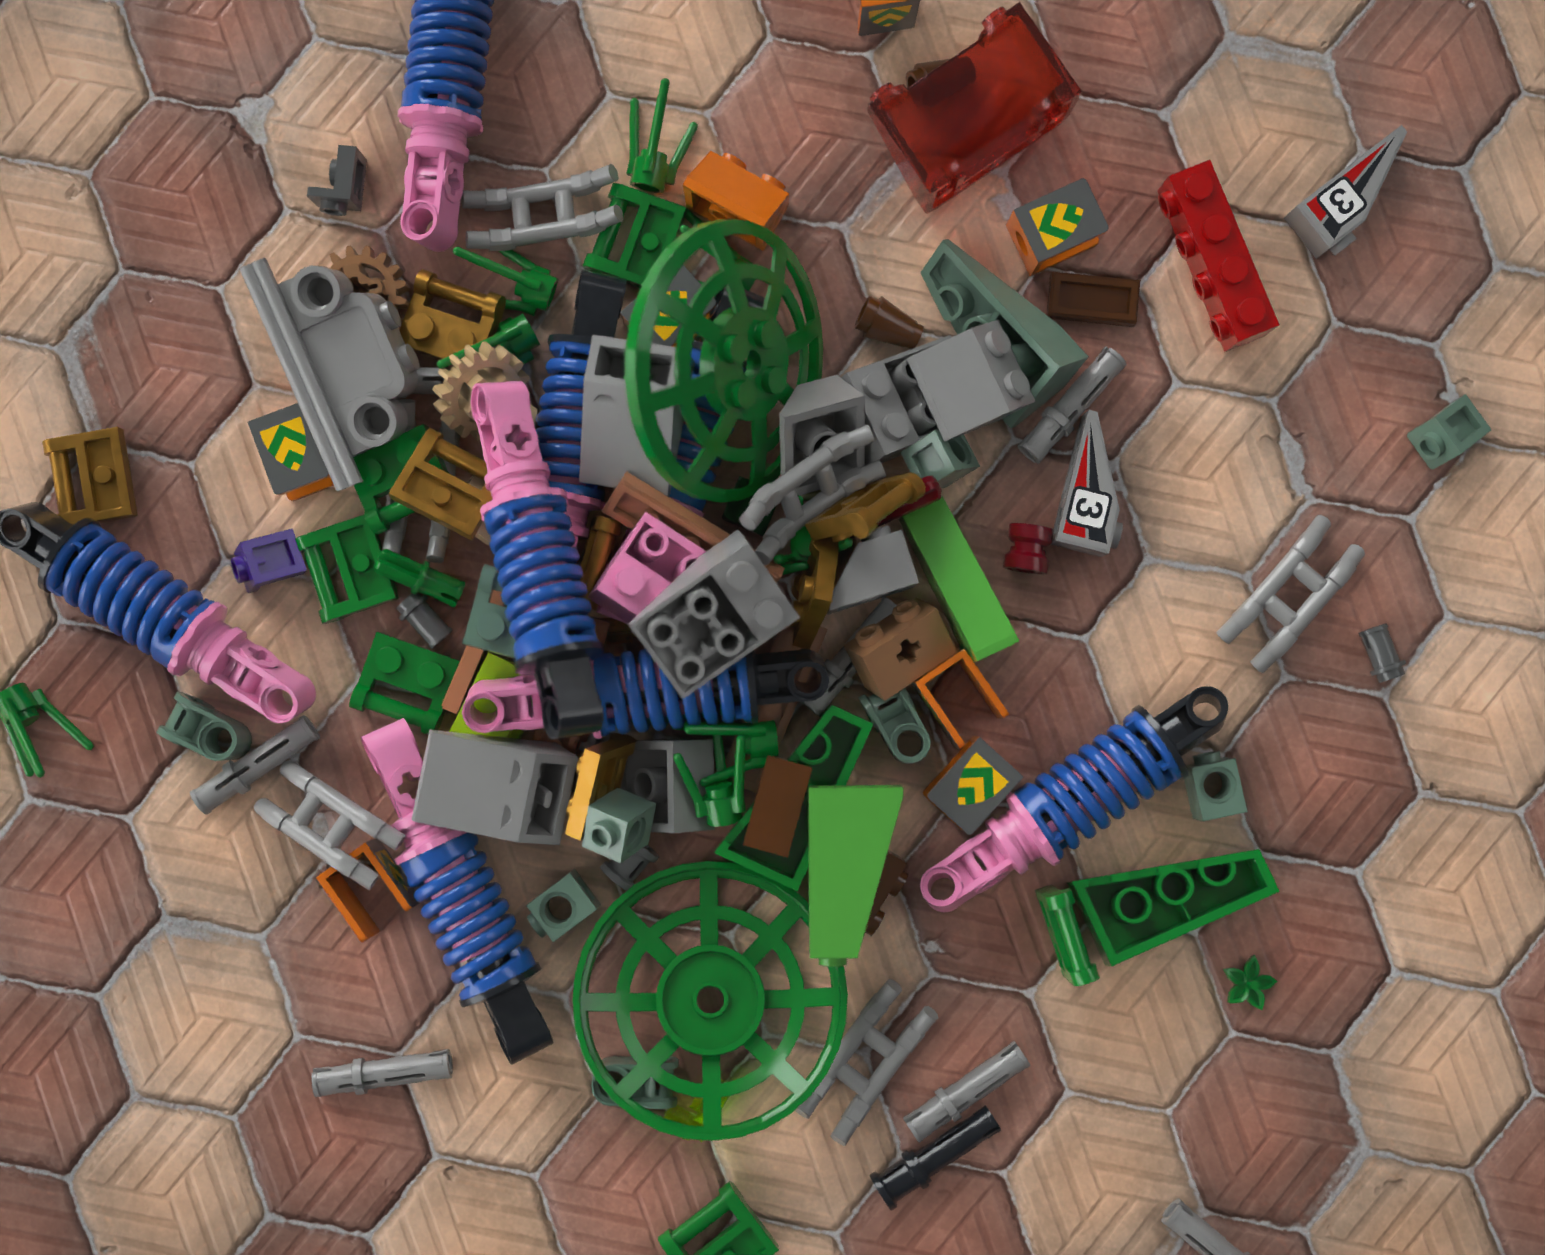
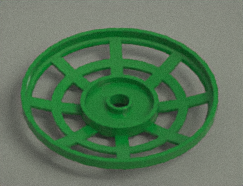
[625,219,823,503]
[572,861,848,1141]

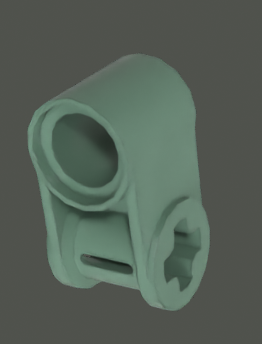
[858,688,931,764]
[156,691,252,761]
[591,1056,679,1109]

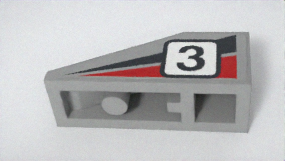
[1284,125,1407,259]
[1050,410,1123,557]

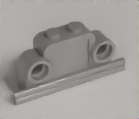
[240,258,419,492]

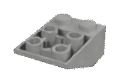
[579,335,695,497]
[841,335,951,466]
[628,530,800,699]
[411,730,578,845]

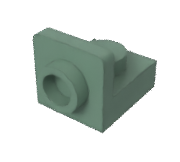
[1407,394,1492,469]

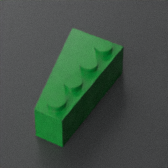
[714,705,874,891]
[1067,849,1280,967]

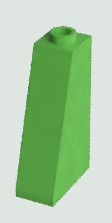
[899,496,1019,662]
[808,785,903,966]

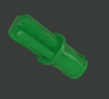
[374,549,465,608]

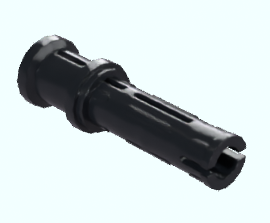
[869,1105,1002,1211]

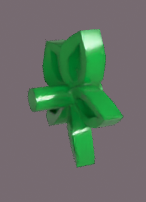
[1223,955,1277,1010]

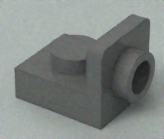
[307,145,367,216]

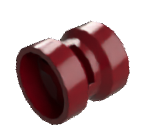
[1003,523,1054,575]

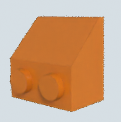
[682,151,789,251]

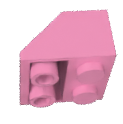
[588,512,706,624]

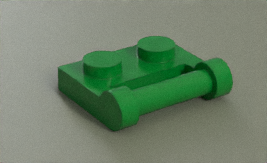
[582,183,687,288]
[353,424,449,535]
[295,515,399,624]
[349,632,460,735]
[1035,885,1100,986]
[658,1181,779,1255]

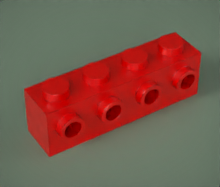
[1157,160,1280,352]

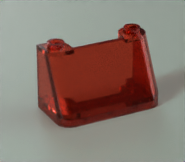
[867,2,1082,214]

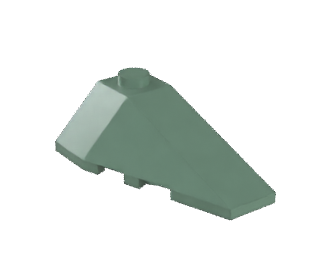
[920,239,1089,428]

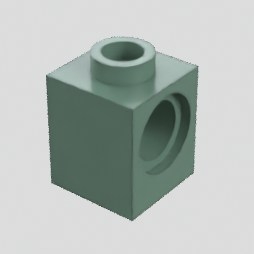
[900,430,980,488]
[1184,751,1247,821]
[582,788,656,863]
[526,869,601,942]

